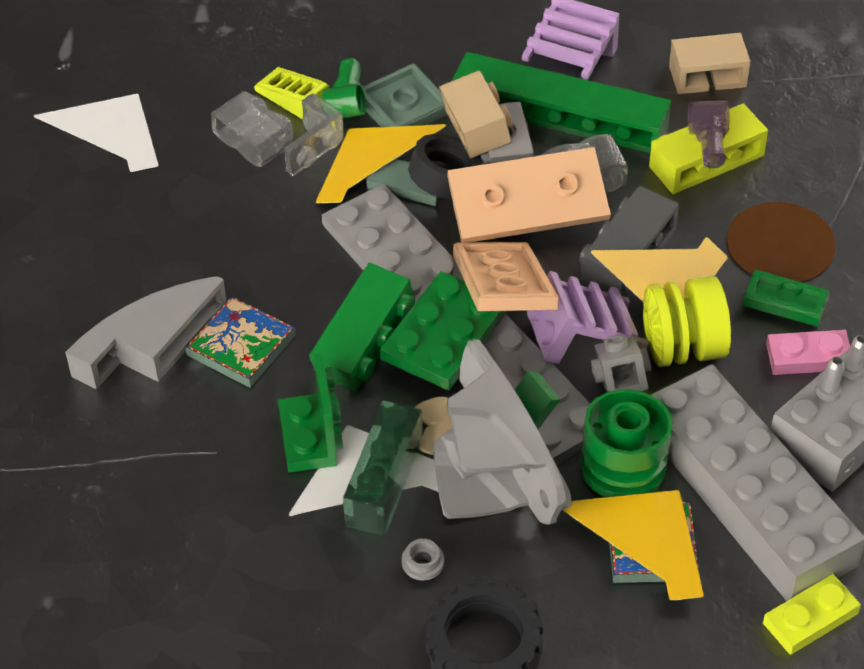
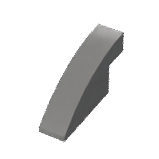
[65,276,226,390]

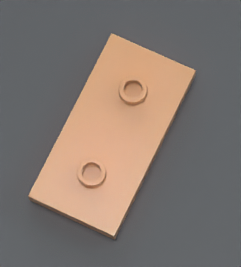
[447,147,611,243]
[453,242,558,311]

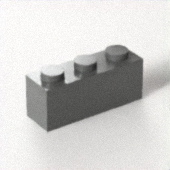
[579,186,679,296]

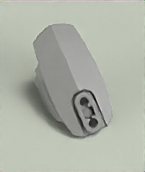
[433,338,571,525]

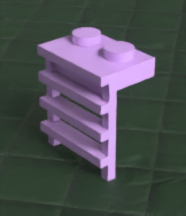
[522,0,619,80]
[527,271,648,364]

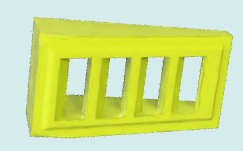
[254,67,329,122]

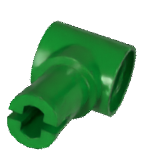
[322,58,367,121]

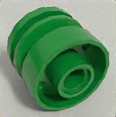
[580,389,673,497]

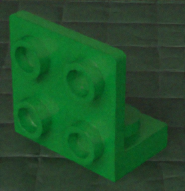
[278,353,343,473]

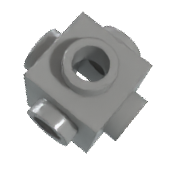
[590,335,651,392]

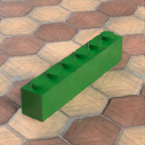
[453,52,671,153]

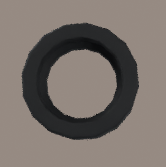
[408,133,482,199]

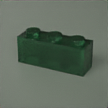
[343,400,423,536]

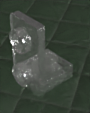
[285,93,344,176]

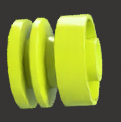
[643,276,731,367]

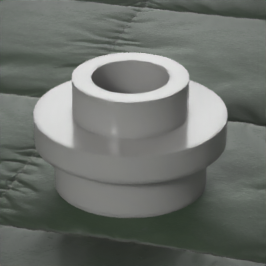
[402,539,444,580]

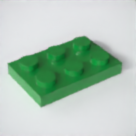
[380,271,507,391]

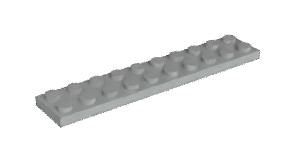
[322,184,590,465]

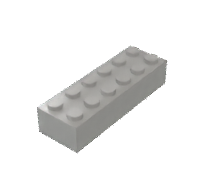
[651,364,864,601]

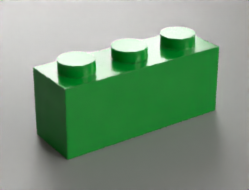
[309,262,415,392]

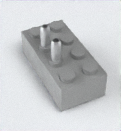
[770,335,864,492]

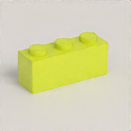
[649,103,768,194]

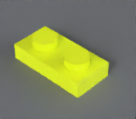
[763,574,861,655]

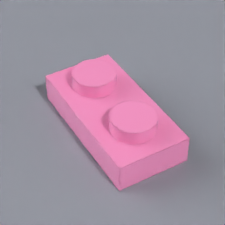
[766,330,850,375]

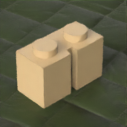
[669,33,750,94]
[439,70,513,159]

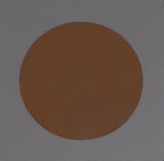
[727,202,836,282]

